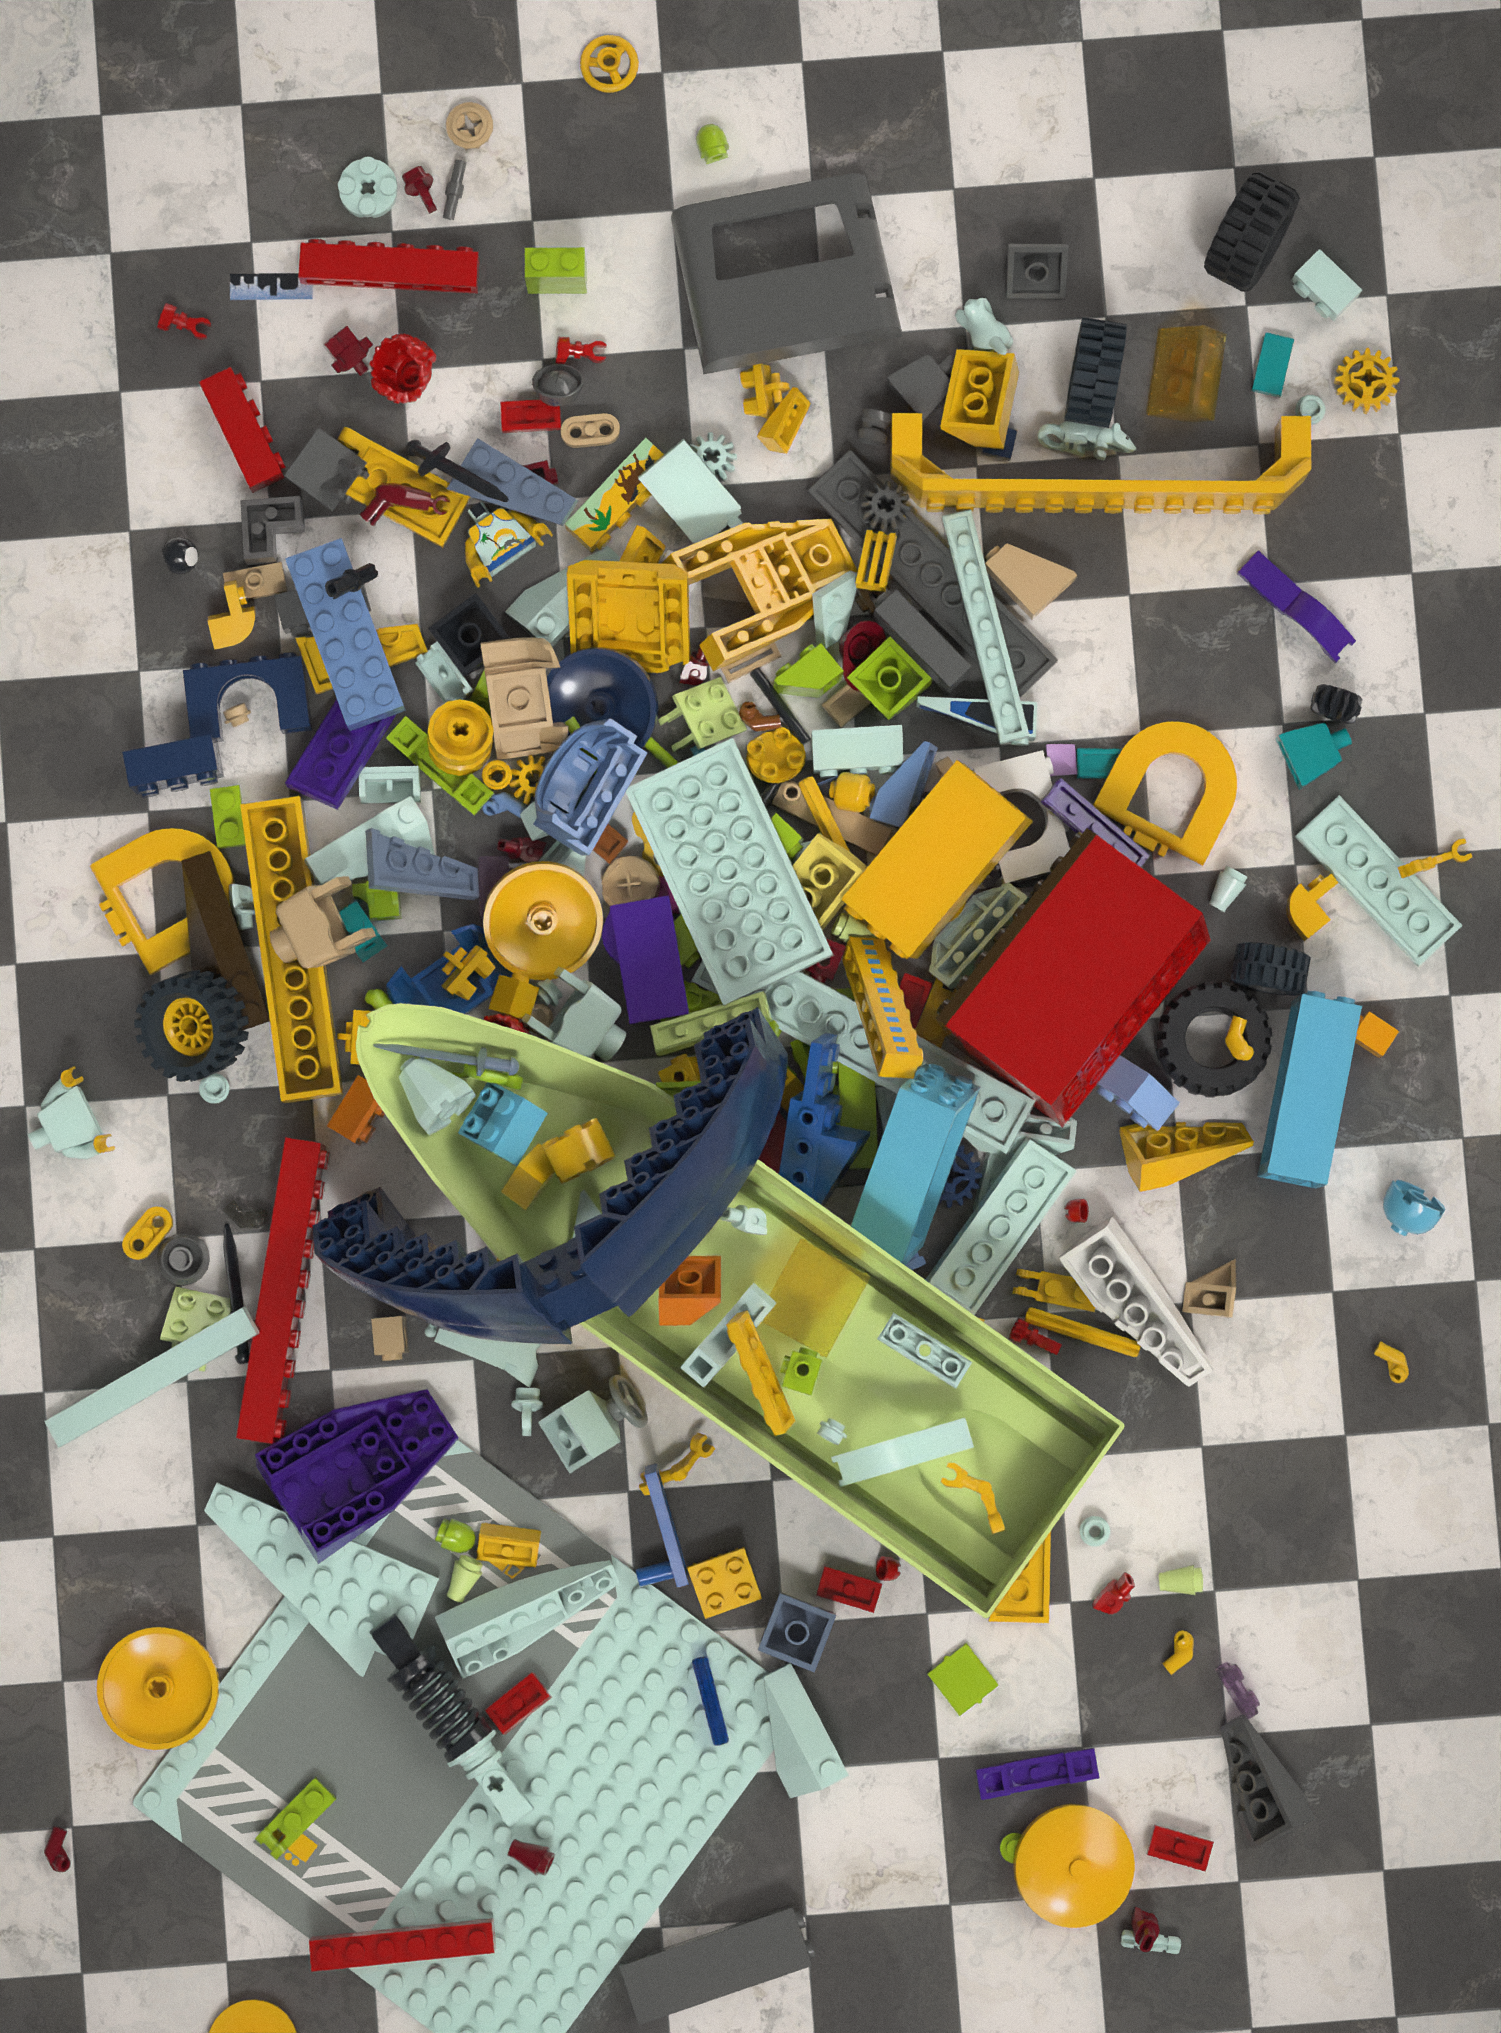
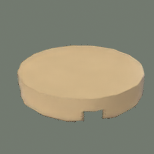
[601,856,660,907]

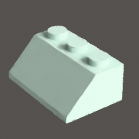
[811,725,903,778]

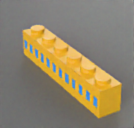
[842,937,923,1079]

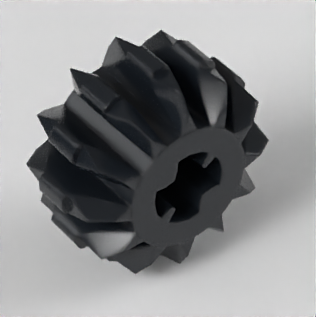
[1310,684,1363,724]

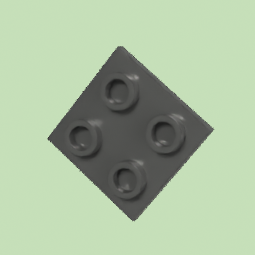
[284,427,370,511]

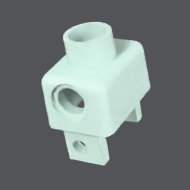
[521,967,627,1061]

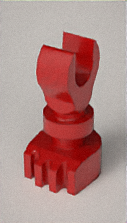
[157,303,211,340]
[555,336,607,364]
[1008,1317,1062,1355]

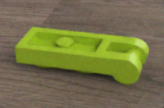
[255,1777,337,1860]

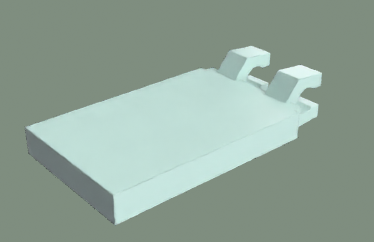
[638,439,743,544]

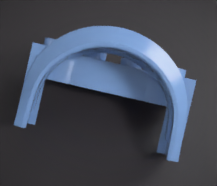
[533,719,647,856]

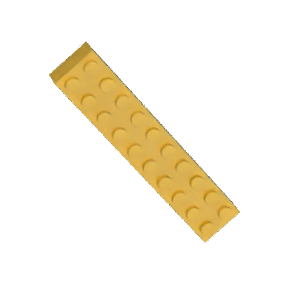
[240,796,344,1103]

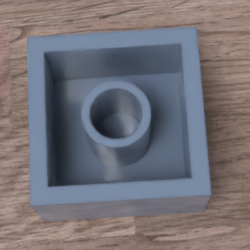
[758,1592,837,1673]

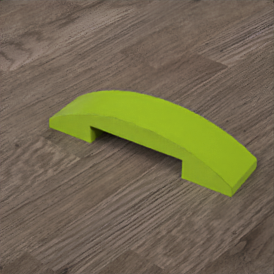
[386,716,494,816]

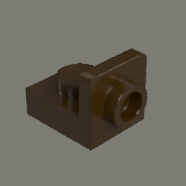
[854,573,893,617]

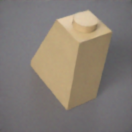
[985,543,1077,620]

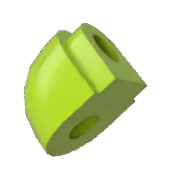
[696,124,729,165]
[435,1518,476,1553]

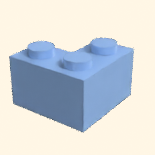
[1097,1056,1180,1131]

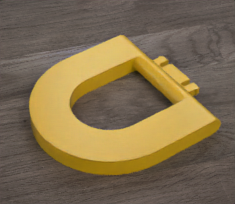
[1093,721,1237,866]
[90,828,235,975]

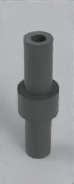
[443,160,466,220]

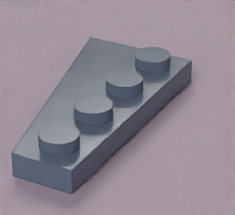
[446,438,578,526]
[365,828,479,900]

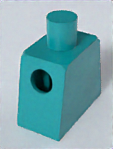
[1275,723,1352,790]
[338,899,388,963]

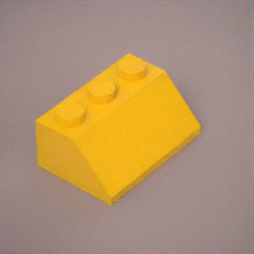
[940,349,1019,449]

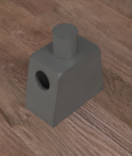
[886,354,954,426]

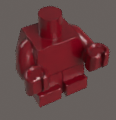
[322,326,373,376]

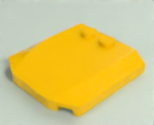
[567,560,690,673]

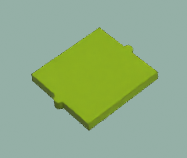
[927,1643,999,1716]

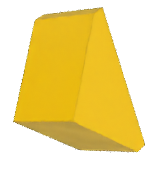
[501,1143,555,1210]

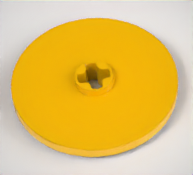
[209,1999,297,2033]

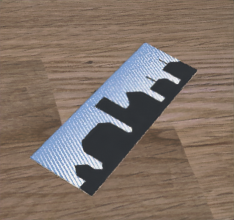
[230,273,313,300]

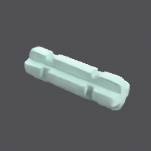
[1121,1930,1181,1954]

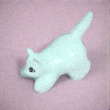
[955,298,1013,355]

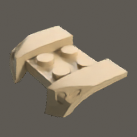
[480,638,568,760]

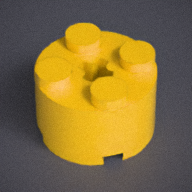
[542,1118,616,1184]

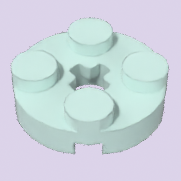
[338,157,398,218]

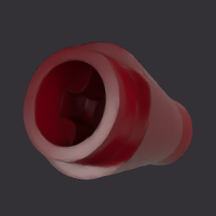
[507,1839,555,1876]

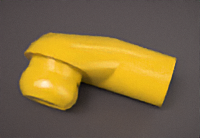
[1225,1016,1254,1061]
[1374,1341,1409,1383]

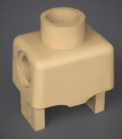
[270,876,376,968]

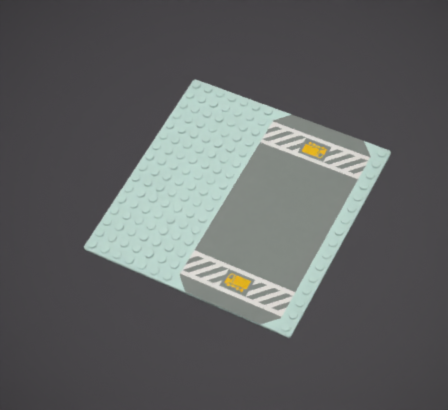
[133,1440,774,2033]

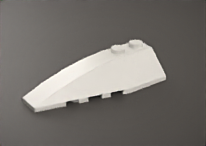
[1059,1216,1214,1387]

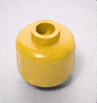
[829,772,875,813]

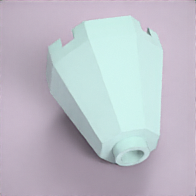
[399,1057,476,1135]

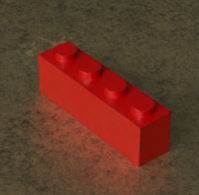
[199,367,286,493]

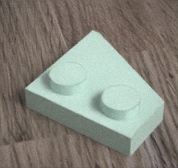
[812,571,857,649]

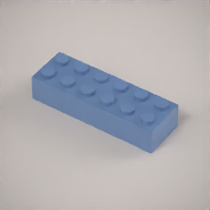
[285,538,406,731]

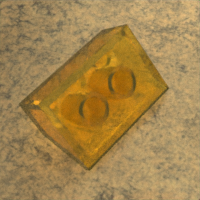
[1146,325,1227,422]

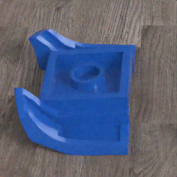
[387,924,513,1014]

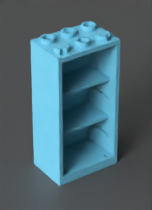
[1257,991,1362,1189]
[851,1064,980,1265]

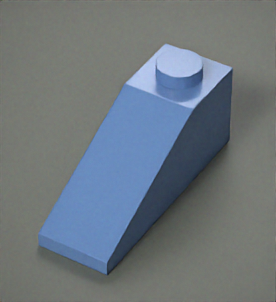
[869,741,938,829]

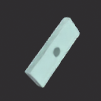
[877,1313,972,1389]

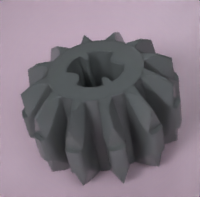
[860,481,911,533]

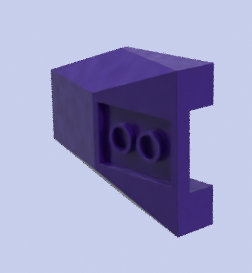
[255,1389,458,1564]

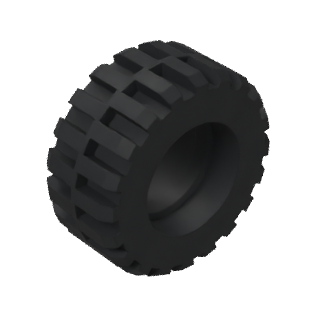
[1204,172,1300,292]
[1155,981,1273,1098]

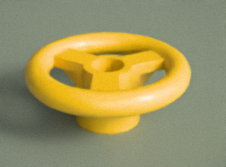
[580,35,639,93]

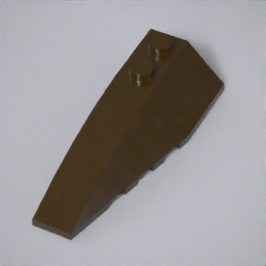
[182,851,270,1030]

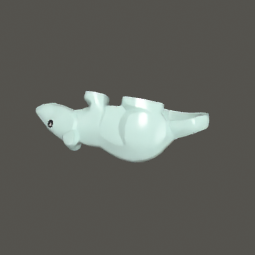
[1038,421,1136,460]

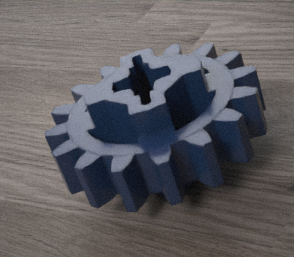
[938,1145,983,1208]

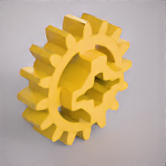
[1334,348,1400,414]

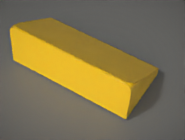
[476,1523,541,1568]

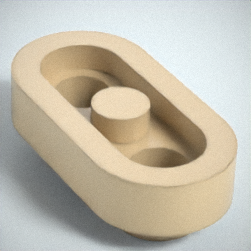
[561,413,620,448]

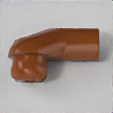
[739,702,781,732]

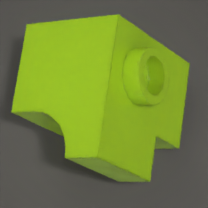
[352,881,402,921]

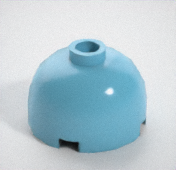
[1383,1180,1446,1236]

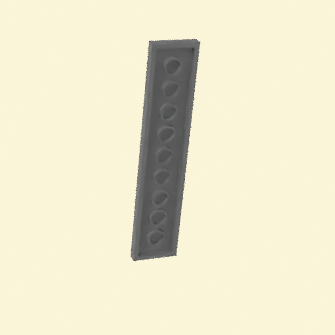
[807,450,1058,698]

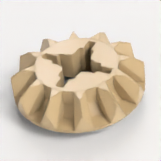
[446,102,493,150]

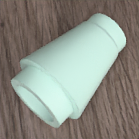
[1209,866,1247,912]

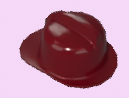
[839,620,886,692]

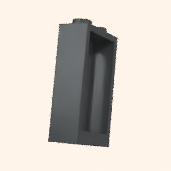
[873,589,971,696]

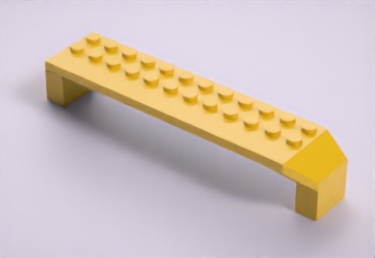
[890,413,1311,515]

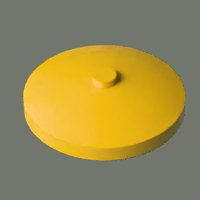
[483,861,603,980]
[97,1627,220,1750]
[1013,1804,1135,1928]

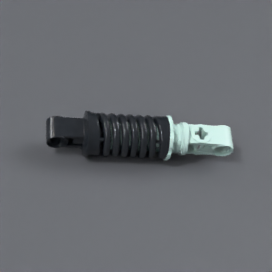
[369,1613,534,1827]

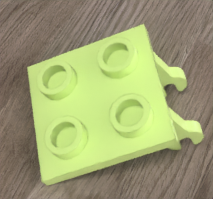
[658,677,747,752]
[160,1287,231,1372]

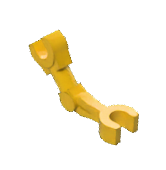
[1397,839,1472,878]
[639,1433,715,1495]
[941,1463,1005,1534]

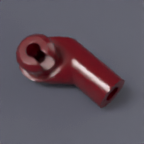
[44,1826,71,1873]

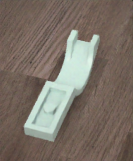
[831,1418,974,1487]

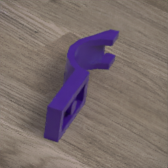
[1237,550,1356,663]

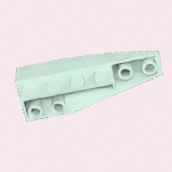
[435,1560,620,1679]

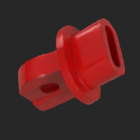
[1092,1572,1135,1614]

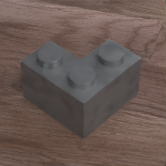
[240,496,305,565]

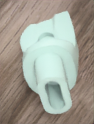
[229,884,255,930]
[720,1205,767,1235]
[511,1388,543,1436]

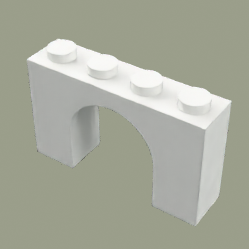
[973,750,1070,884]

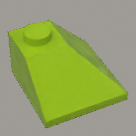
[847,637,932,721]

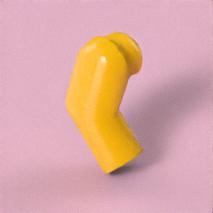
[1162,1630,1194,1675]

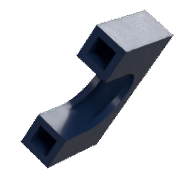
[183,652,312,742]

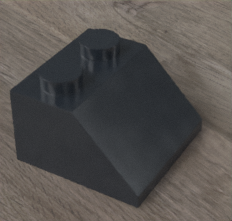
[428,593,510,676]

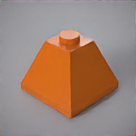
[658,1256,721,1326]

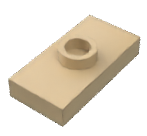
[223,562,288,600]

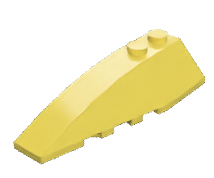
[793,833,868,930]

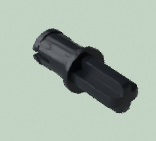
[325,563,378,599]

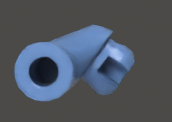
[482,792,528,818]

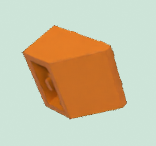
[327,1075,386,1146]

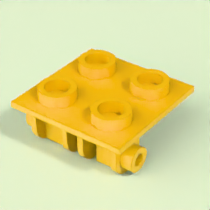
[687,1547,762,1619]

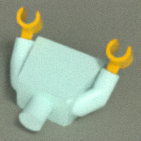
[28,1066,115,1159]

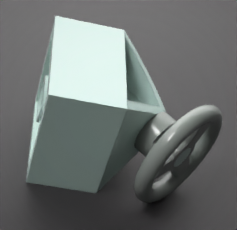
[538,1375,648,1474]

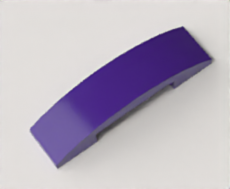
[975,1748,1100,1800]

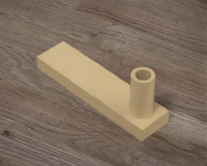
[772,780,892,856]

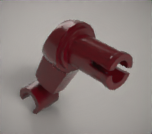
[359,483,450,526]

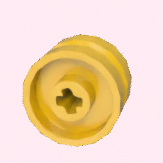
[427,699,494,776]

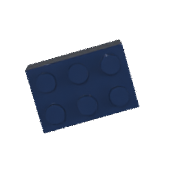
[122,734,224,798]

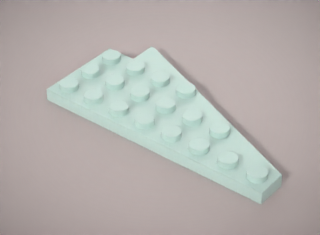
[204,1482,439,1677]

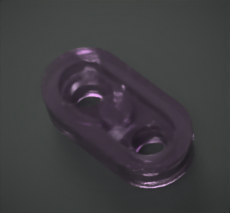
[1216,1661,1260,1720]

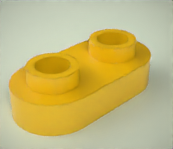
[122,1206,173,1260]

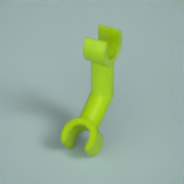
[452,1063,523,1090]

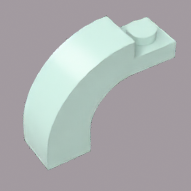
[680,1283,777,1388]

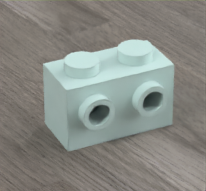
[1291,249,1362,321]

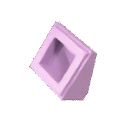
[1045,744,1077,776]

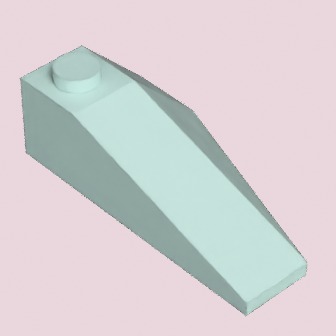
[505,546,620,648]
[304,796,435,885]
[763,1663,849,1798]

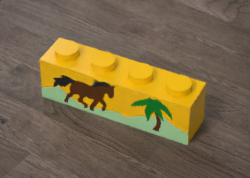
[565,438,664,553]

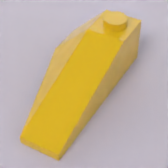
[1119,1122,1254,1192]

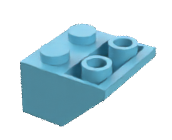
[458,1082,548,1166]

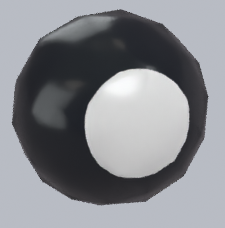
[161,537,199,575]

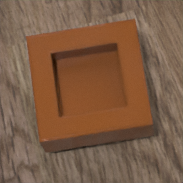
[593,824,629,865]

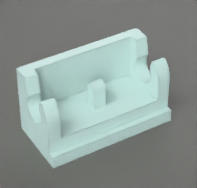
[415,641,473,704]
[359,766,421,804]

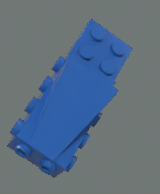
[779,1033,870,1207]

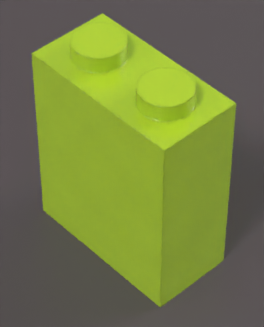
[525,247,587,294]

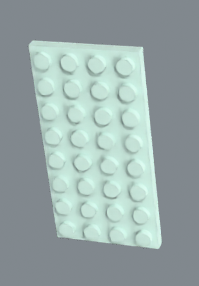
[626,738,834,1005]

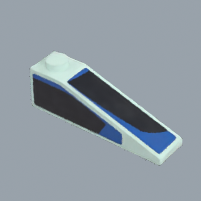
[916,696,1037,746]

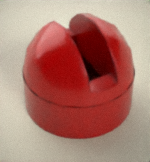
[1064,1199,1089,1223]
[876,1556,901,1581]

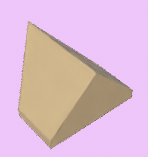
[1182,1259,1236,1318]

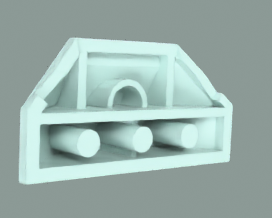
[929,882,1030,989]
[963,1106,1077,1156]

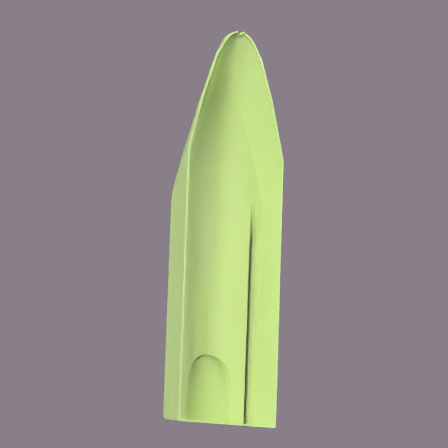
[356,1003,1125,1618]

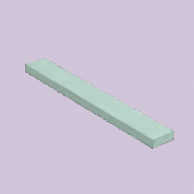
[942,509,1029,744]
[44,1306,260,1448]

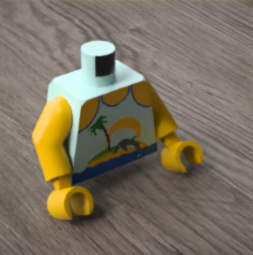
[465,502,553,588]

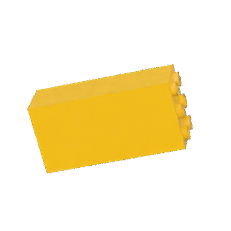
[841,760,1033,959]

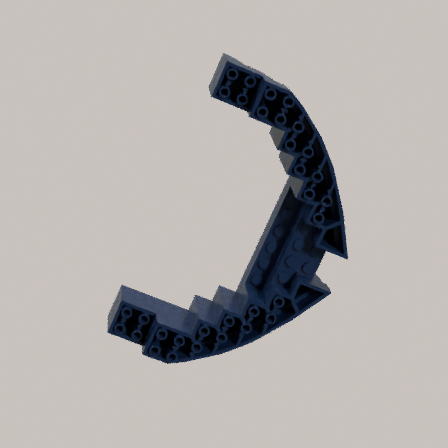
[312,1007,788,1344]

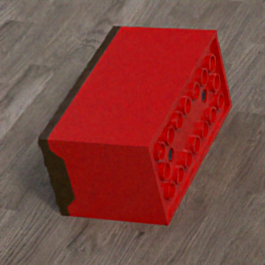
[936,828,1211,1128]

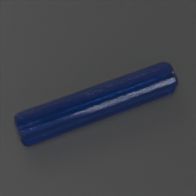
[692,1656,729,1746]

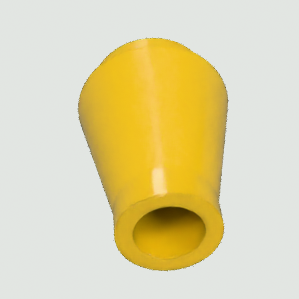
[482,760,512,790]

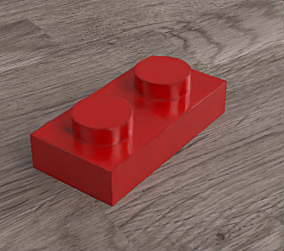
[500,399,561,433]
[899,973,933,1029]
[816,1566,882,1613]
[485,1672,552,1735]
[1146,1824,1214,1872]

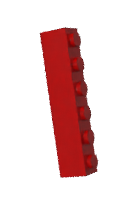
[298,239,480,294]
[309,1918,496,1972]

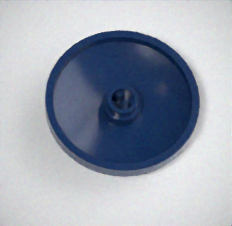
[547,647,658,749]

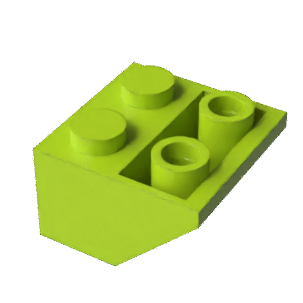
[774,643,843,698]

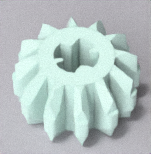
[689,432,737,481]

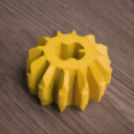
[509,755,545,805]

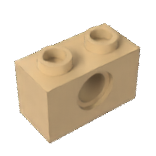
[371,1316,409,1361]

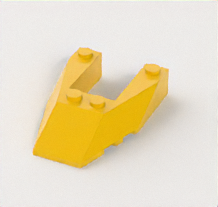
[661,519,858,671]

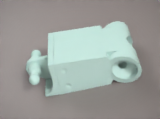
[424,1324,541,1388]

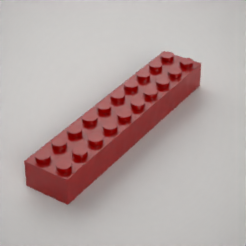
[236,1137,330,1444]

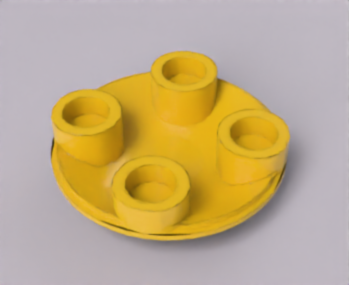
[746,727,806,783]

